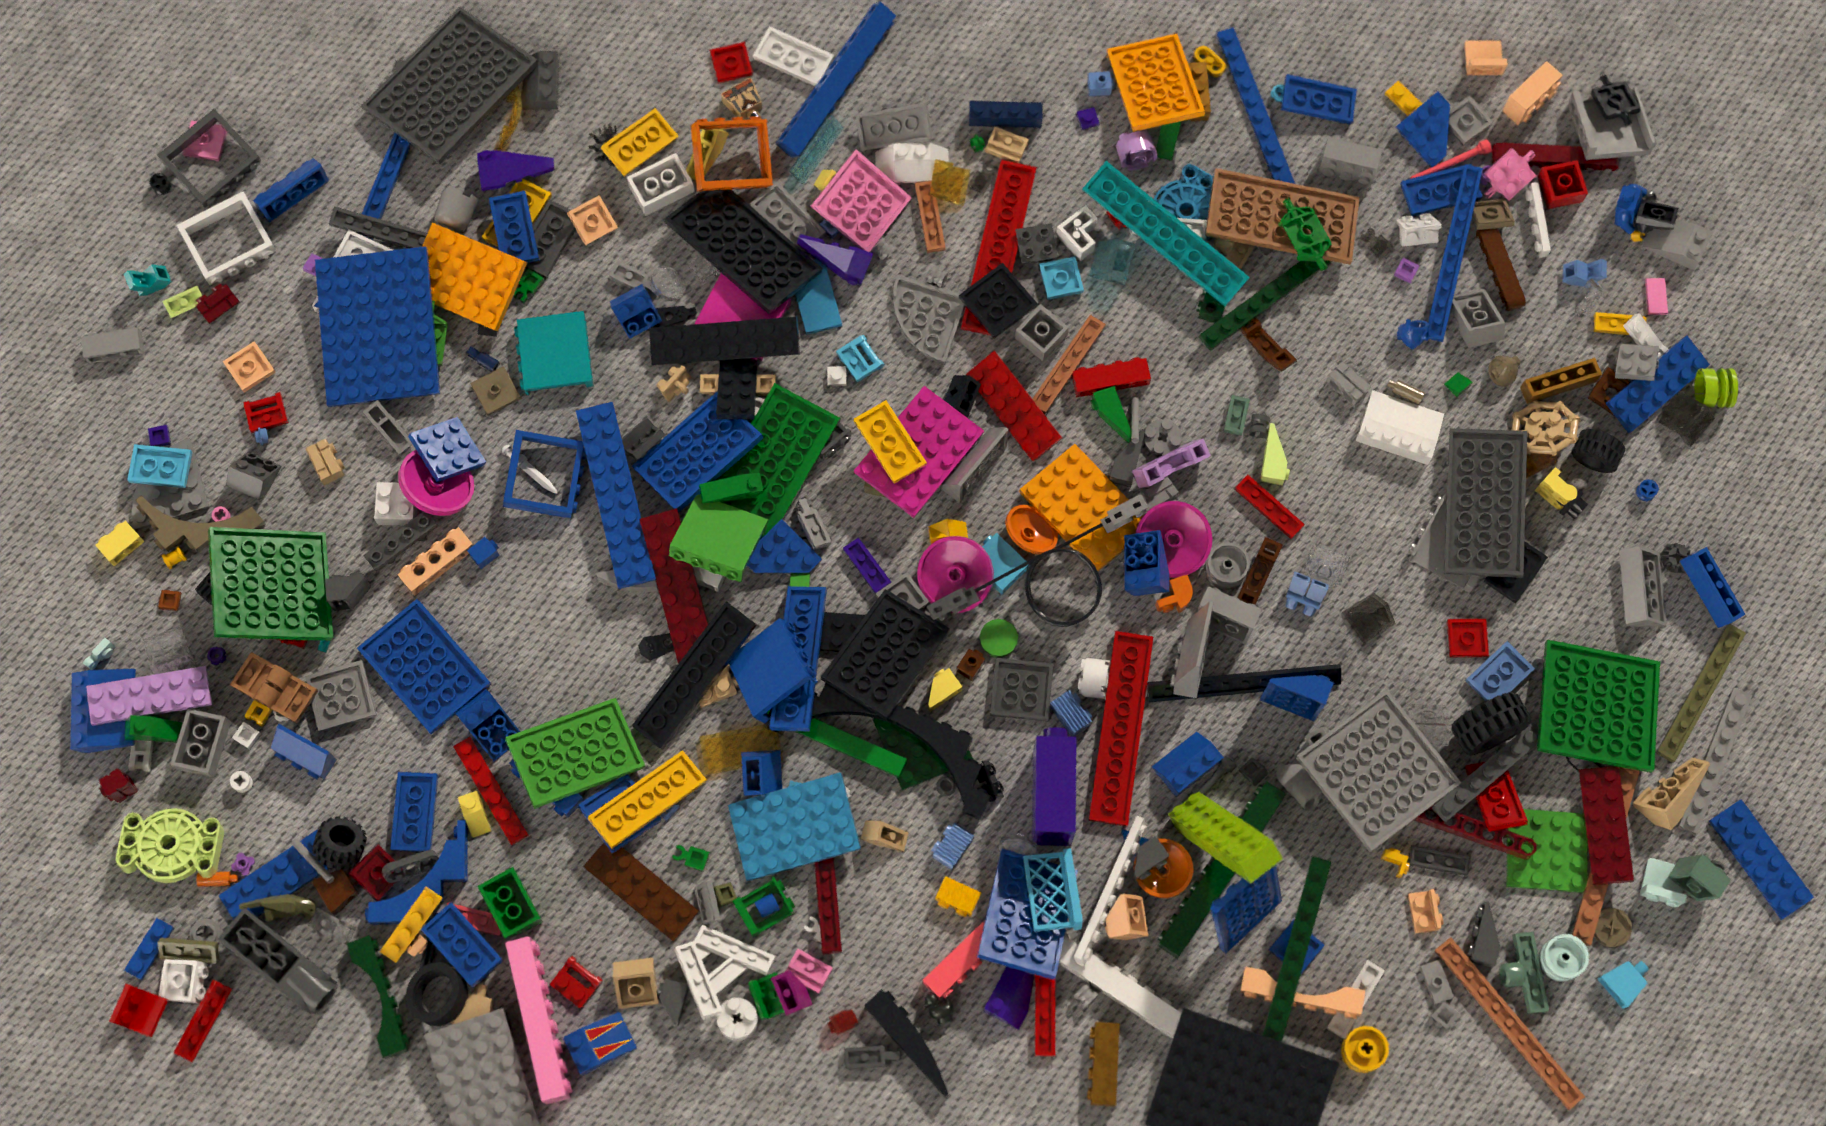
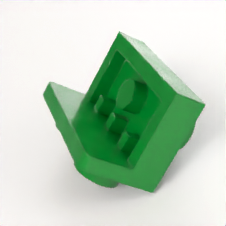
[748,972,785,1020]

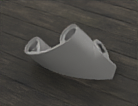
[1275,764,1322,811]

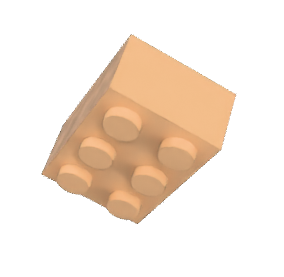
[1502,61,1563,125]

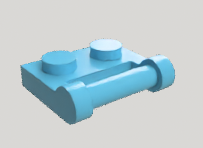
[836,335,885,382]

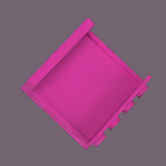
[695,273,791,361]

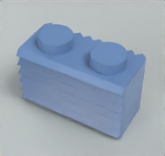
[1050,690,1093,737]
[931,823,974,870]

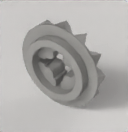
[189,919,222,944]

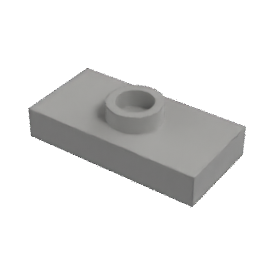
[695,881,720,925]
[1420,960,1454,1005]

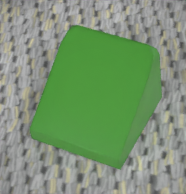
[790,573,810,587]

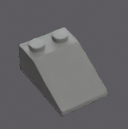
[1642,220,1713,270]
[1452,288,1505,348]

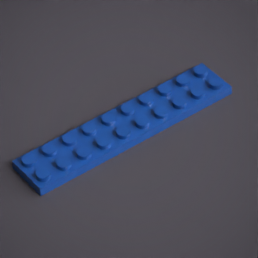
[576,402,656,589]

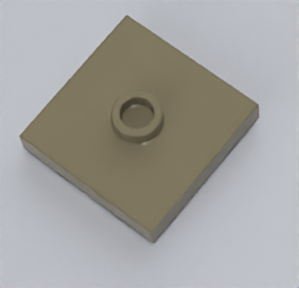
[1472,199,1515,230]
[470,366,521,416]

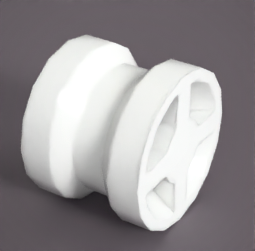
[230,771,253,793]

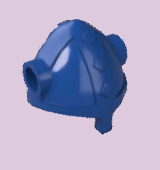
[1397,319,1429,349]

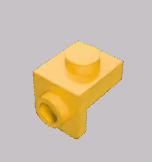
[1381,848,1410,878]

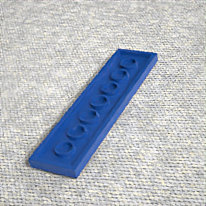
[770,586,827,731]

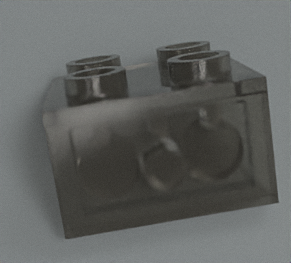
[1656,392,1715,447]

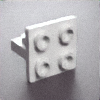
[1396,214,1442,247]

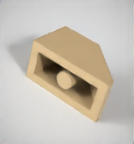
[861,820,909,852]

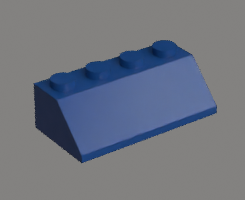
[253,158,329,223]

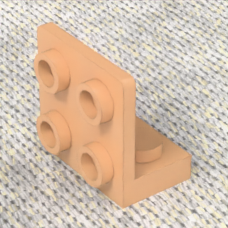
[1464,41,1507,75]

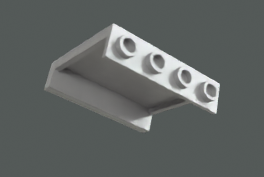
[1568,87,1656,160]

